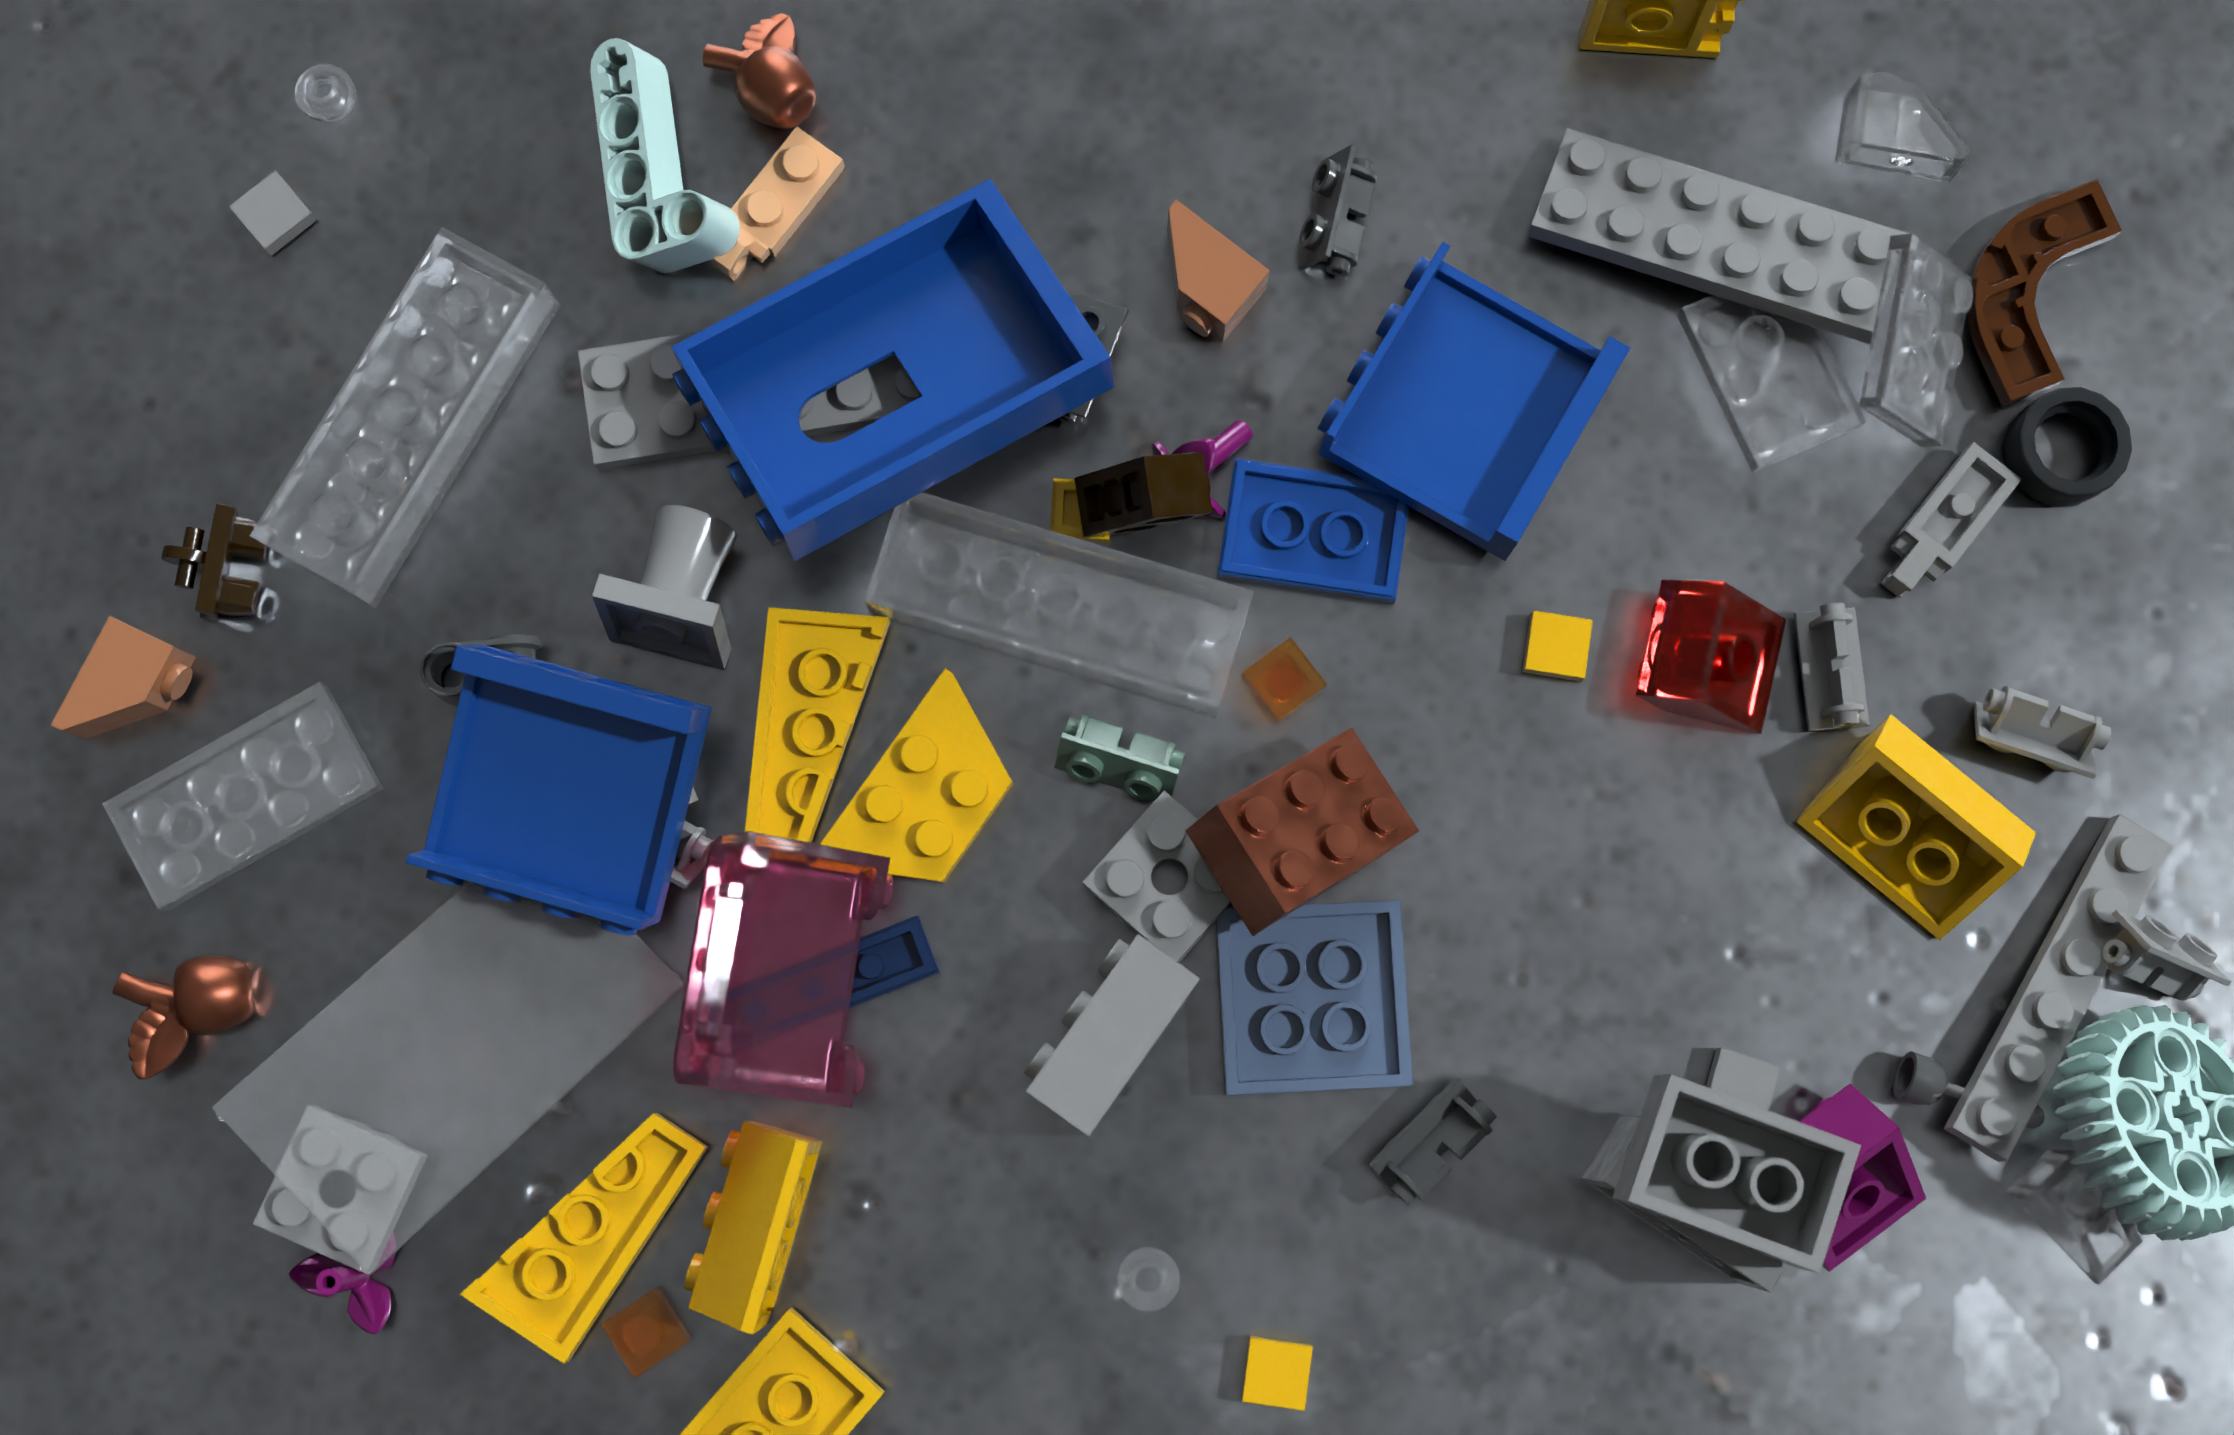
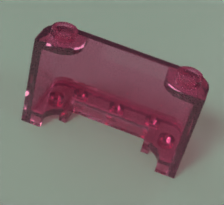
[673,831,893,1108]

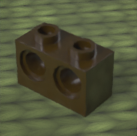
[1074,452,1213,537]

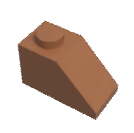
[1167,200,1270,342]
[51,616,196,739]

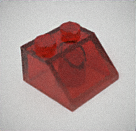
[1636,580,1786,734]

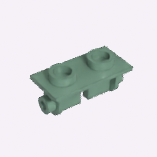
[1054,714,1185,801]

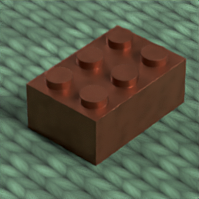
[1185,728,1419,936]

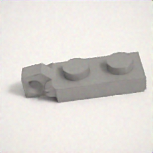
[1881,442,2021,598]

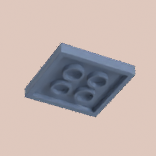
[1216,900,1413,1095]

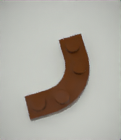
[1967,179,2122,407]

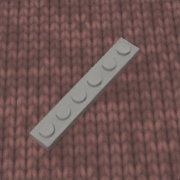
[1944,814,2173,1162]

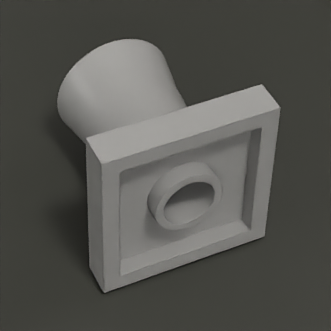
[592,505,737,670]

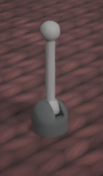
[1893,1051,2045,1128]

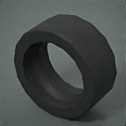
[2004,387,2132,507]

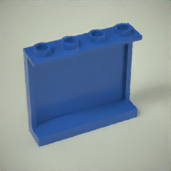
[1317,242,1630,561]
[406,644,712,935]

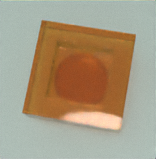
[1241,637,1327,724]
[601,1287,692,1378]

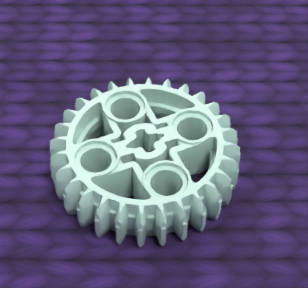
[2053,1004,2234,1241]

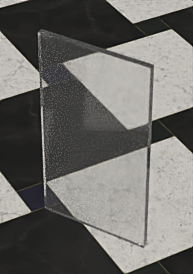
[211,882,684,1276]

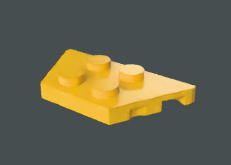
[810,668,1013,884]

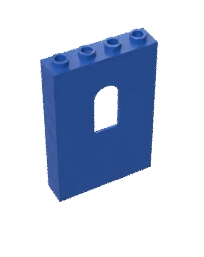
[671,179,1114,562]

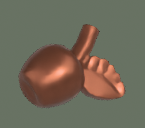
[702,13,817,129]
[113,955,255,1079]

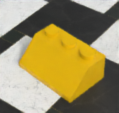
[1796,714,2036,940]
[684,1121,823,1334]

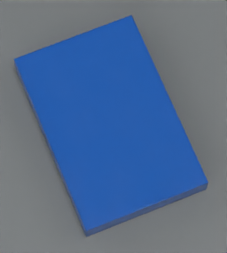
[1217,458,1409,604]

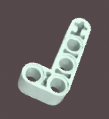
[590,38,740,273]

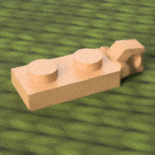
[712,126,845,281]

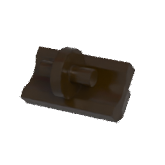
[161,503,271,622]

